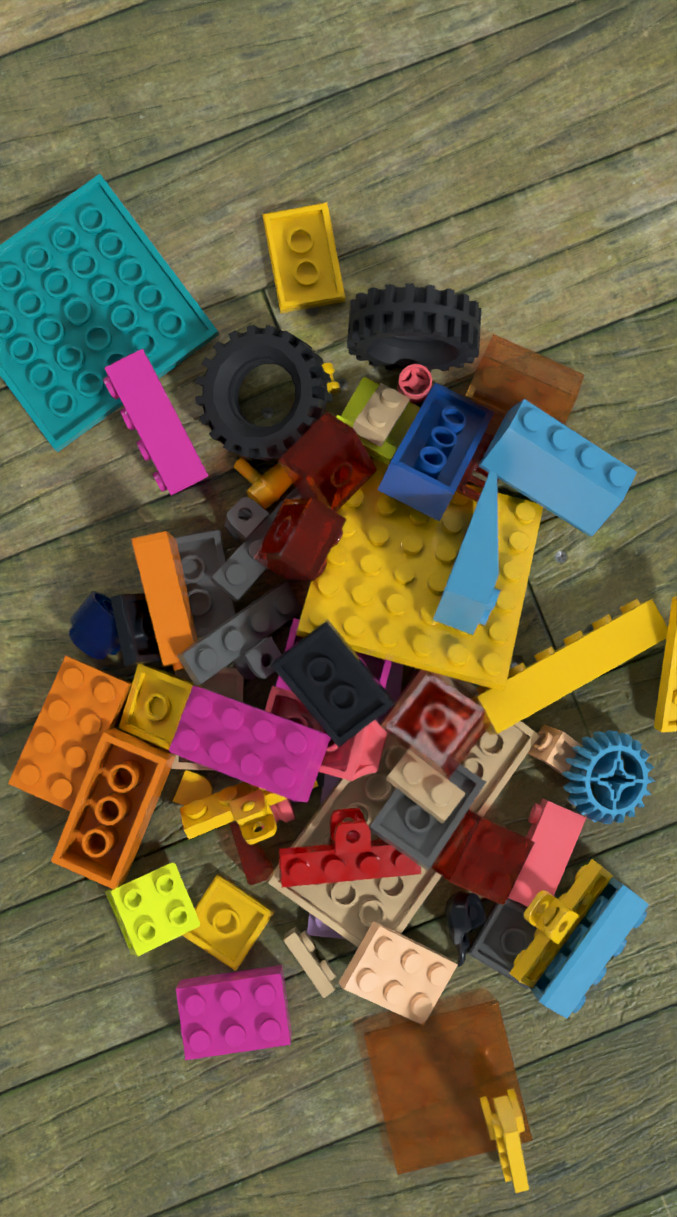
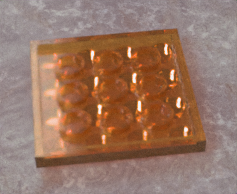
[364,1000,533,1175]

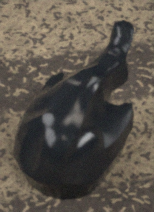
[445,891,486,967]

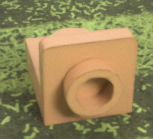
[528,725,583,778]

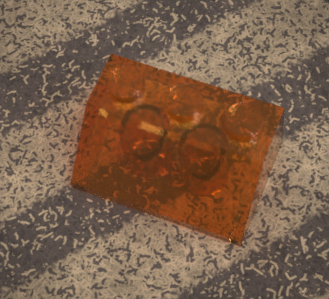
[466,334,584,425]

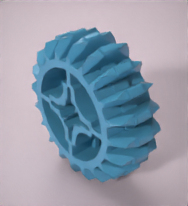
[562,730,655,824]

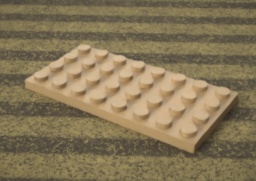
[267,669,540,947]

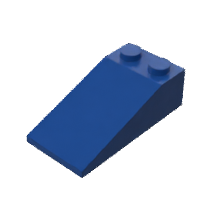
[378,382,494,522]

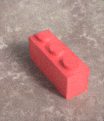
[501,798,586,906]

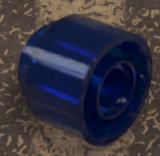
[68,591,121,660]

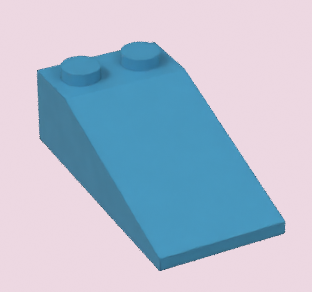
[433,471,500,635]

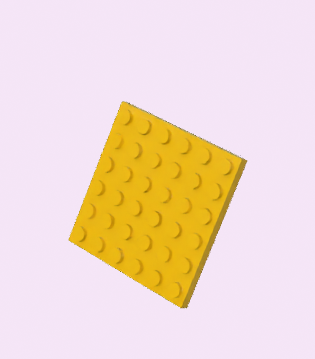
[296,453,543,691]

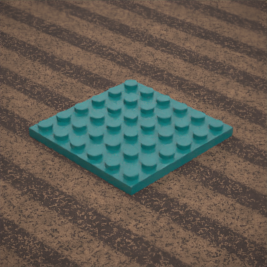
[0,174,219,452]

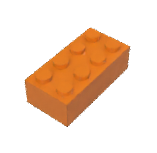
[8,656,132,812]
[51,728,176,890]

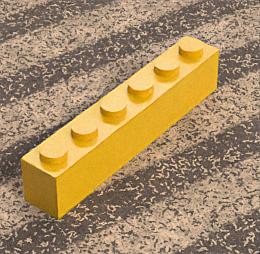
[469,598,668,735]

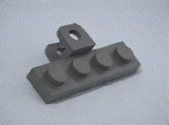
[211,482,326,603]
[177,581,303,685]

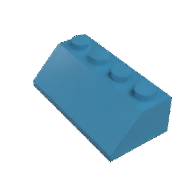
[479,399,637,537]
[529,877,649,1018]

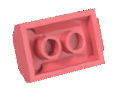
[265,686,387,781]

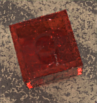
[278,412,377,518]
[253,497,347,581]
[385,672,491,779]
[430,808,535,905]

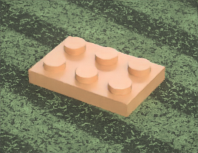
[339,921,458,1025]

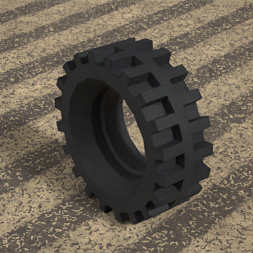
[347,283,482,372]
[195,325,333,461]

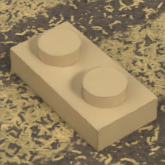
[351,383,410,447]
[386,749,466,824]
[283,926,337,998]

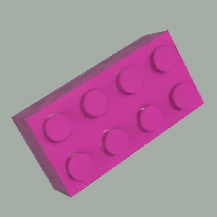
[103,349,209,495]
[168,685,331,802]

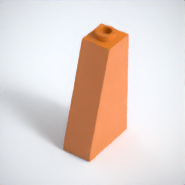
[132,531,198,671]

